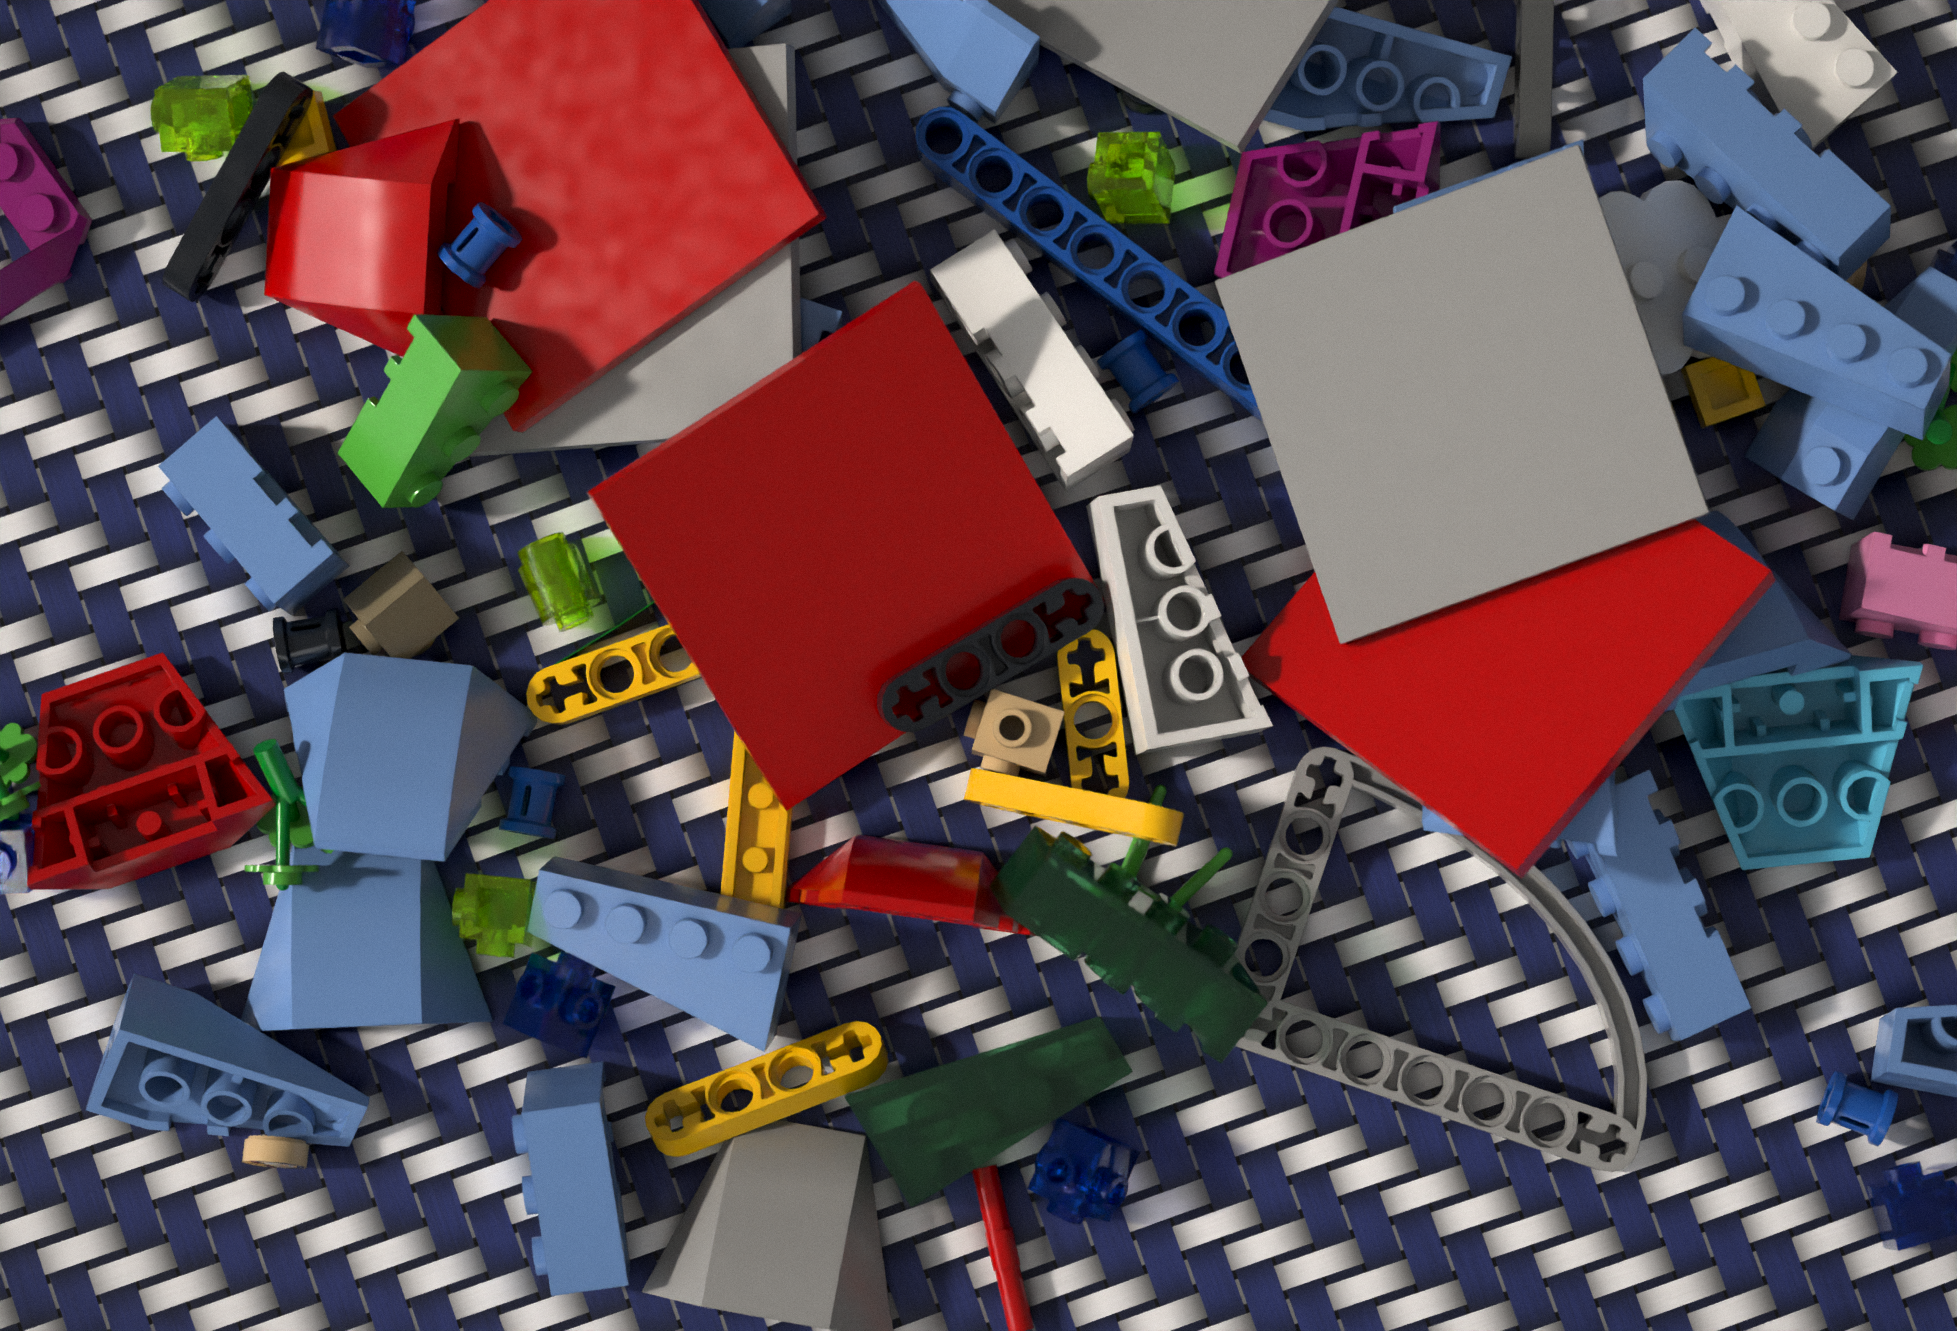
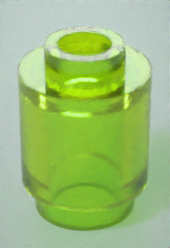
[517,532,601,632]

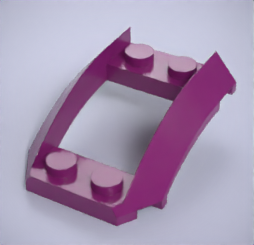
[0,118,92,320]

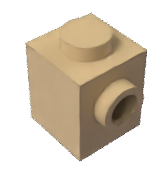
[964,689,1065,777]

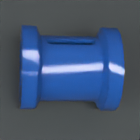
[438,202,523,289]
[1096,329,1179,414]
[499,766,566,839]
[1816,1071,1898,1147]

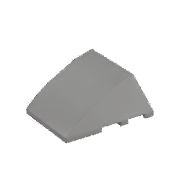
[642,1120,894,1331]

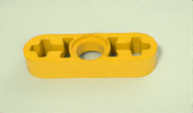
[1057,629,1129,799]

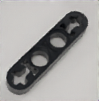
[162,71,313,302]
[877,577,1104,733]

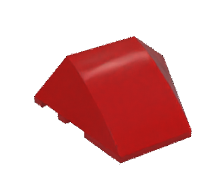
[264,119,460,357]
[27,652,276,890]
[785,834,1037,936]

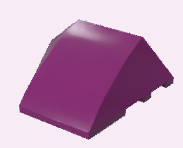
[1214,121,1441,279]

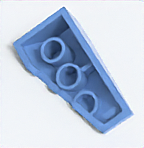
[1263,6,1512,131]
[1744,266,1957,520]
[86,974,370,1147]

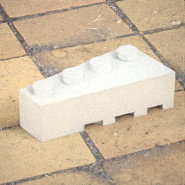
[1700,0,1898,150]
[930,229,1134,492]
[1086,485,1273,755]

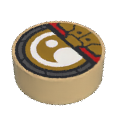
[242,1135,309,1169]

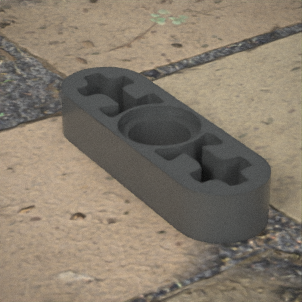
[1513,0,1554,159]

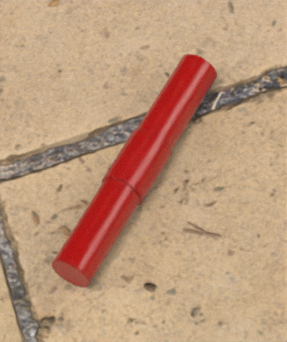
[972,1164,1034,1331]

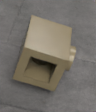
[343,551,459,659]

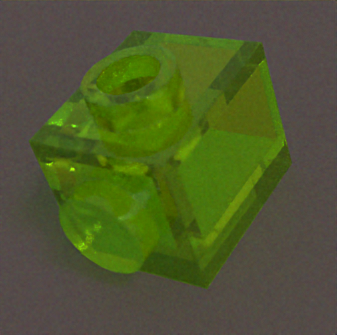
[151,75,253,161]
[1087,132,1176,224]
[452,873,536,958]

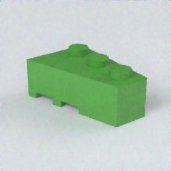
[338,314,533,508]

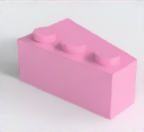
[1839,531,1957,650]

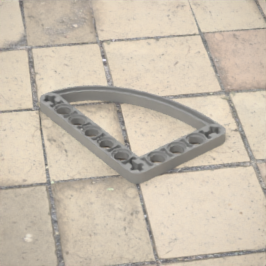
[1213,747,1647,1172]

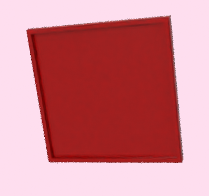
[333,0,827,433]
[587,280,1105,811]
[1241,520,1776,878]

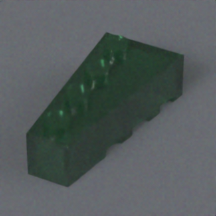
[989,825,1268,1063]
[844,1016,1133,1207]

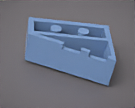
[158,416,349,616]
[512,1061,630,1296]

